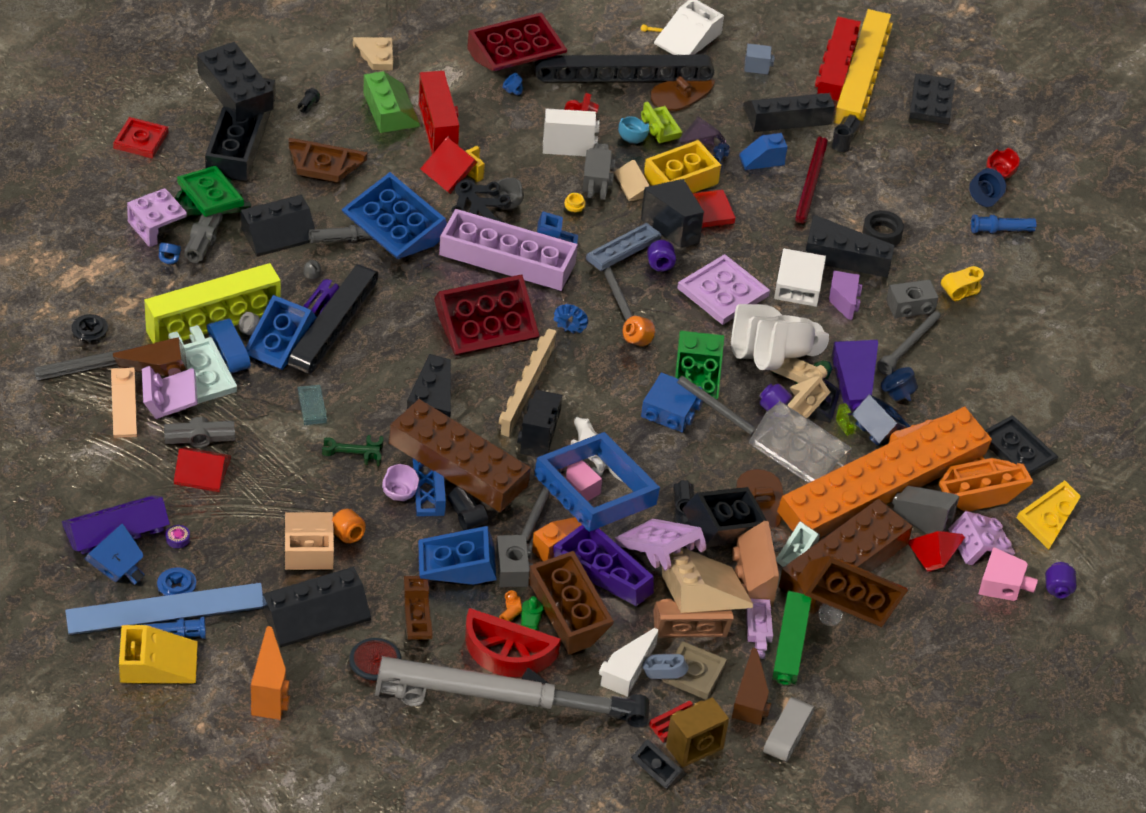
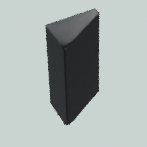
[808,378,841,423]
[631,739,687,790]

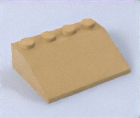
[662,548,753,613]

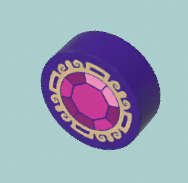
[166,525,190,548]

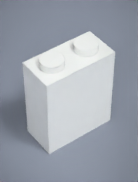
[543,109,599,156]
[774,248,826,307]

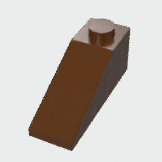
[113,337,188,377]
[732,647,771,726]

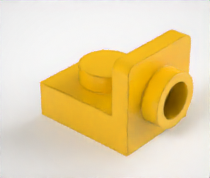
[465,146,485,182]

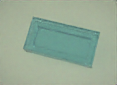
[298,385,327,425]

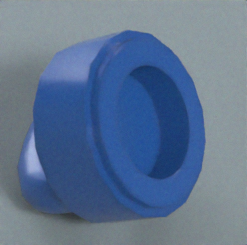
[503,73,523,95]
[159,243,181,264]

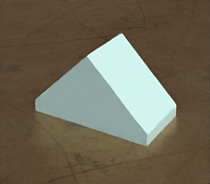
[776,521,820,567]

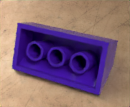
[62,495,170,554]

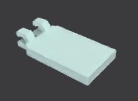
[169,325,237,404]

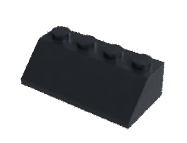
[743,93,835,132]
[262,567,371,648]

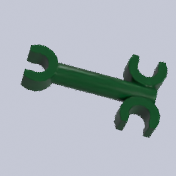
[322,435,384,466]

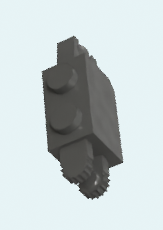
[582,143,615,199]

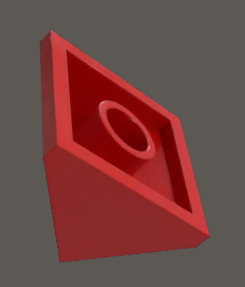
[174,447,231,492]

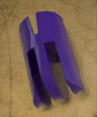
[303,279,339,316]

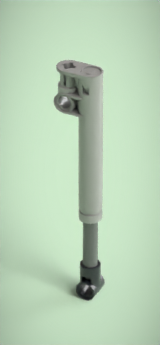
[375,656,649,728]

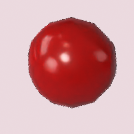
[986,148,1020,179]

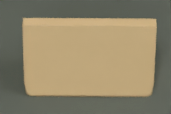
[614,160,649,201]

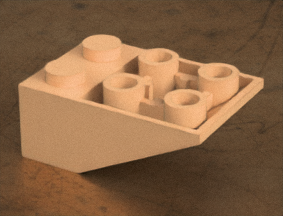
[285,512,334,570]

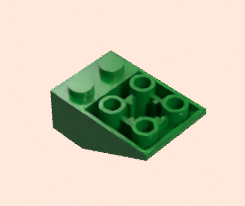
[675,331,724,400]

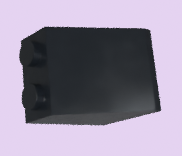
[641,179,704,248]

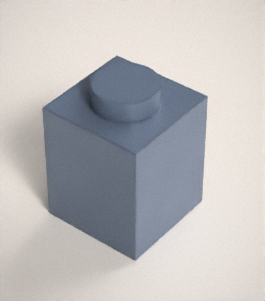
[744,44,775,74]

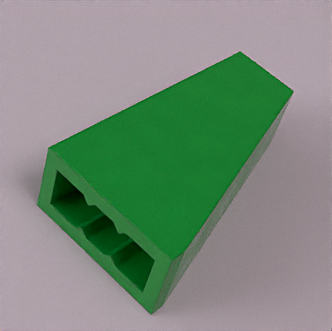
[772,591,811,685]

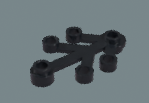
[451,179,512,223]

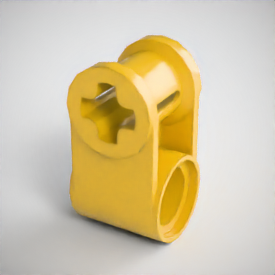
[941,266,984,301]

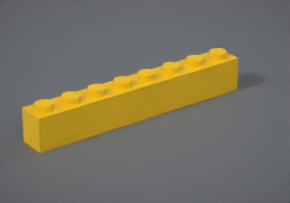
[834,9,893,124]

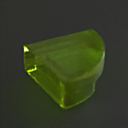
[836,403,854,436]

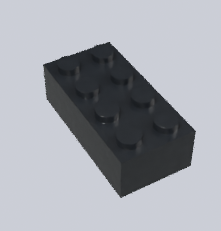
[197,42,273,122]

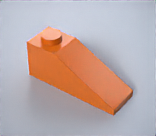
[532,517,601,561]

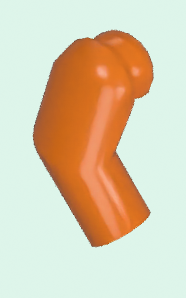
[499,590,522,622]

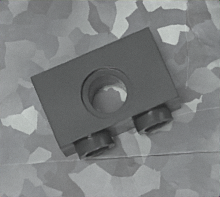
[886,280,939,318]
[496,535,533,588]

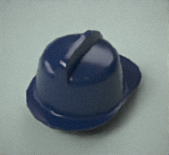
[969,168,1006,207]
[881,367,918,402]

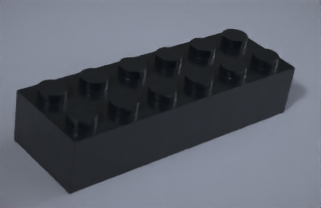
[205,78,276,181]

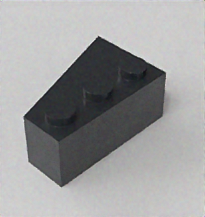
[407,354,451,417]
[517,390,563,457]

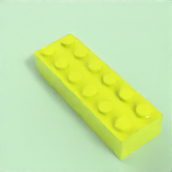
[144,263,281,343]

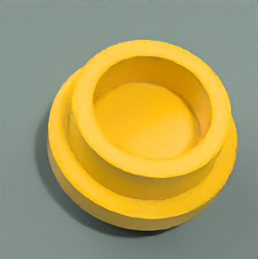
[564,193,586,212]

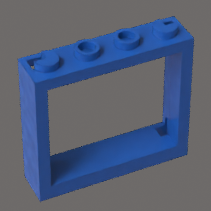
[534,432,660,532]

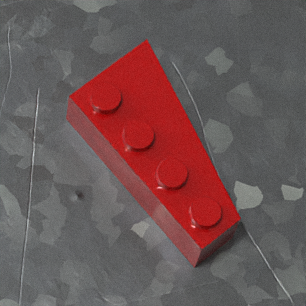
[814,16,861,101]

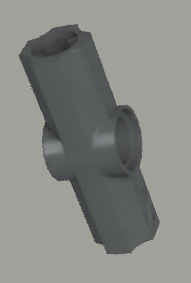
[184,212,223,263]
[164,417,235,448]

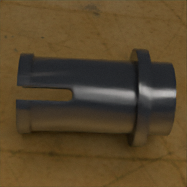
[297,88,320,114]

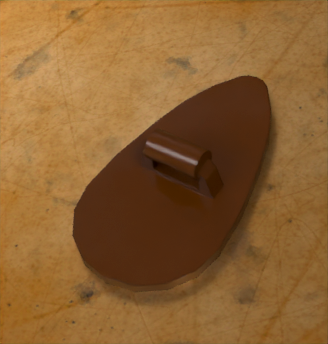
[651,76,715,111]
[737,469,783,534]

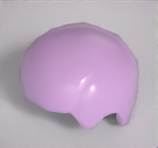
[382,464,419,502]

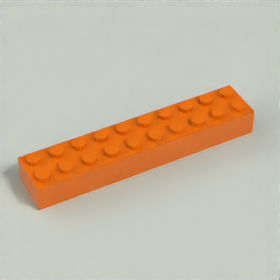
[777,406,992,538]

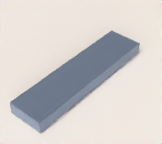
[586,223,662,271]

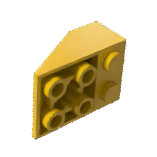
[119,625,198,683]

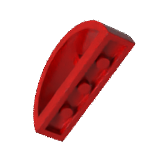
[465,608,561,677]

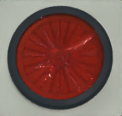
[349,638,401,681]

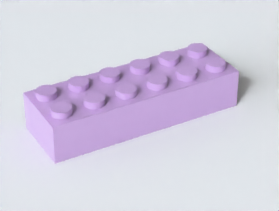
[439,209,578,291]

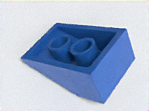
[245,295,317,370]
[418,526,497,585]

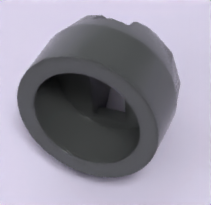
[304,260,321,279]

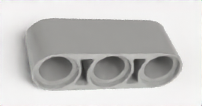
[763,697,815,762]

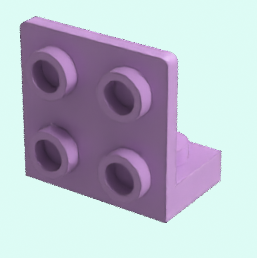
[127,188,186,247]
[142,366,198,419]
[948,511,1015,565]

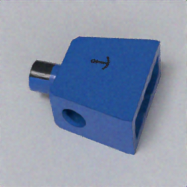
[85,524,145,585]

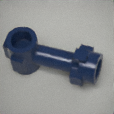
[713,142,730,172]

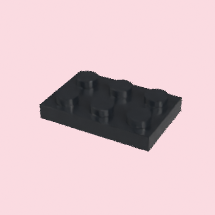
[909,73,955,124]

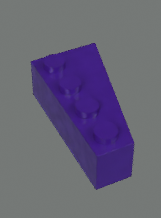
[553,520,654,606]

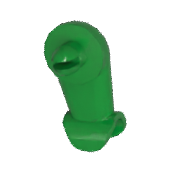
[521,596,543,631]

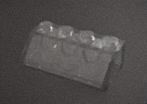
[749,401,852,483]

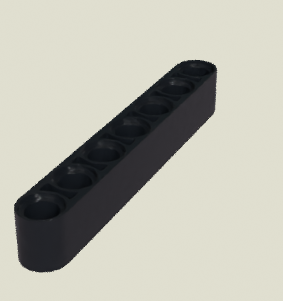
[288,264,379,375]

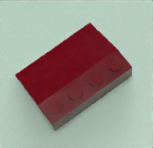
[467,12,567,71]
[434,274,540,355]

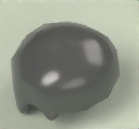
[492,178,524,210]

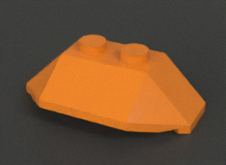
[939,458,1033,512]

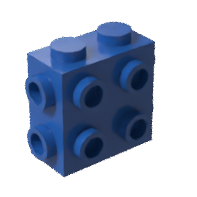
[641,372,703,433]

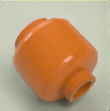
[622,316,655,346]
[332,509,366,544]

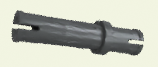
[309,225,373,244]

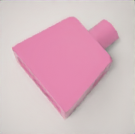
[978,547,1038,601]

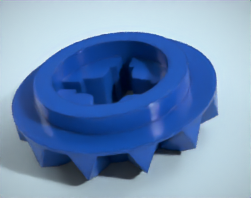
[554,304,588,334]
[157,567,196,596]

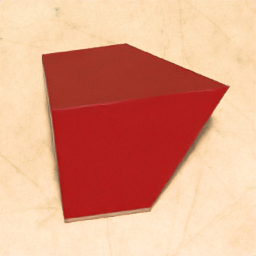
[909,531,965,572]

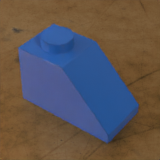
[739,133,788,170]

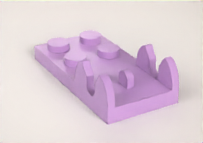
[615,519,706,570]

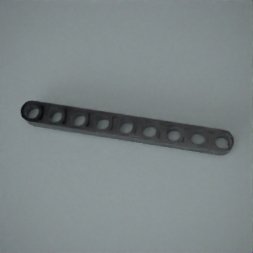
[534,54,715,82]

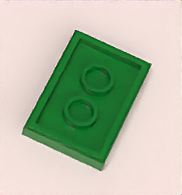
[177,166,244,217]

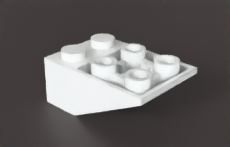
[654,0,724,55]

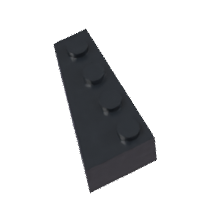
[805,214,895,278]

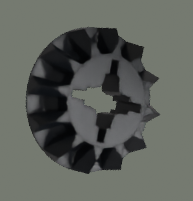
[71,314,108,344]

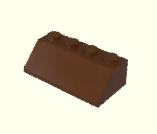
[530,551,614,654]
[797,555,908,627]

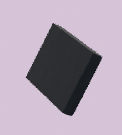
[985,415,1058,477]

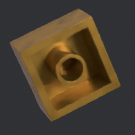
[666,697,729,768]

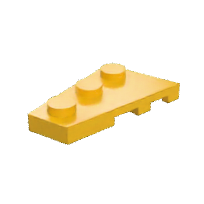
[1016,480,1081,550]

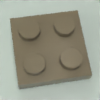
[662,641,727,700]

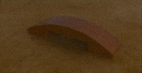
[404,576,433,639]

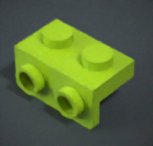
[641,102,682,143]

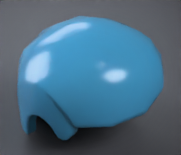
[618,116,650,144]

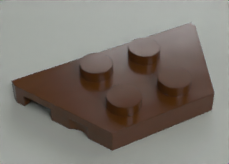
[288,137,368,182]

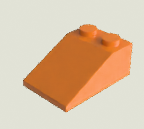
[251,626,290,720]

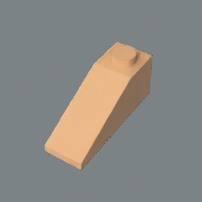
[111,368,137,438]

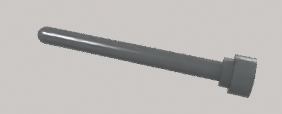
[877,311,941,375]
[522,467,566,542]

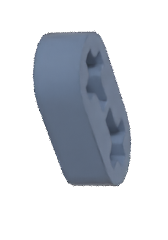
[642,654,689,679]

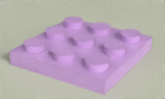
[678,254,770,325]

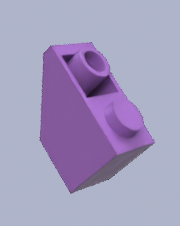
[829,271,862,320]

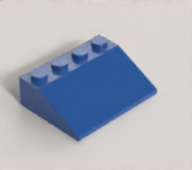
[341,172,447,259]

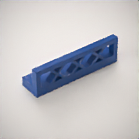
[413,459,446,516]

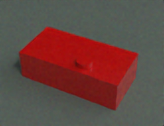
[418,70,459,154]

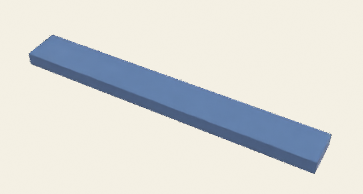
[65,583,263,635]

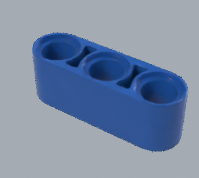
[207,318,251,373]

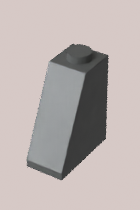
[892,486,959,534]

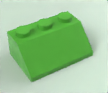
[363,71,420,133]

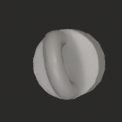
[239,312,260,335]

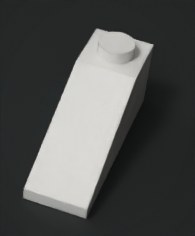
[599,628,659,697]

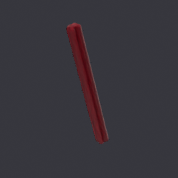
[795,136,828,224]

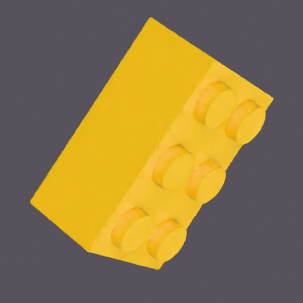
[644,140,721,193]

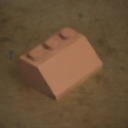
[732,521,779,607]
[653,599,733,638]

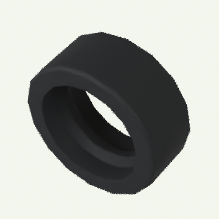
[862,210,904,247]

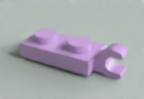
[745,599,773,659]

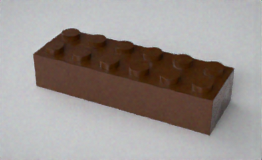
[389,399,531,512]
[778,499,913,615]

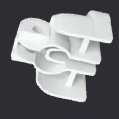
[731,304,829,370]

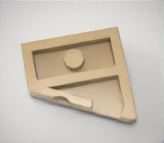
[353,37,393,70]

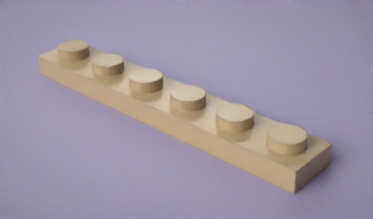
[499,328,556,437]

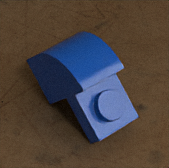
[537,211,578,244]

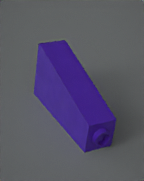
[831,340,878,415]

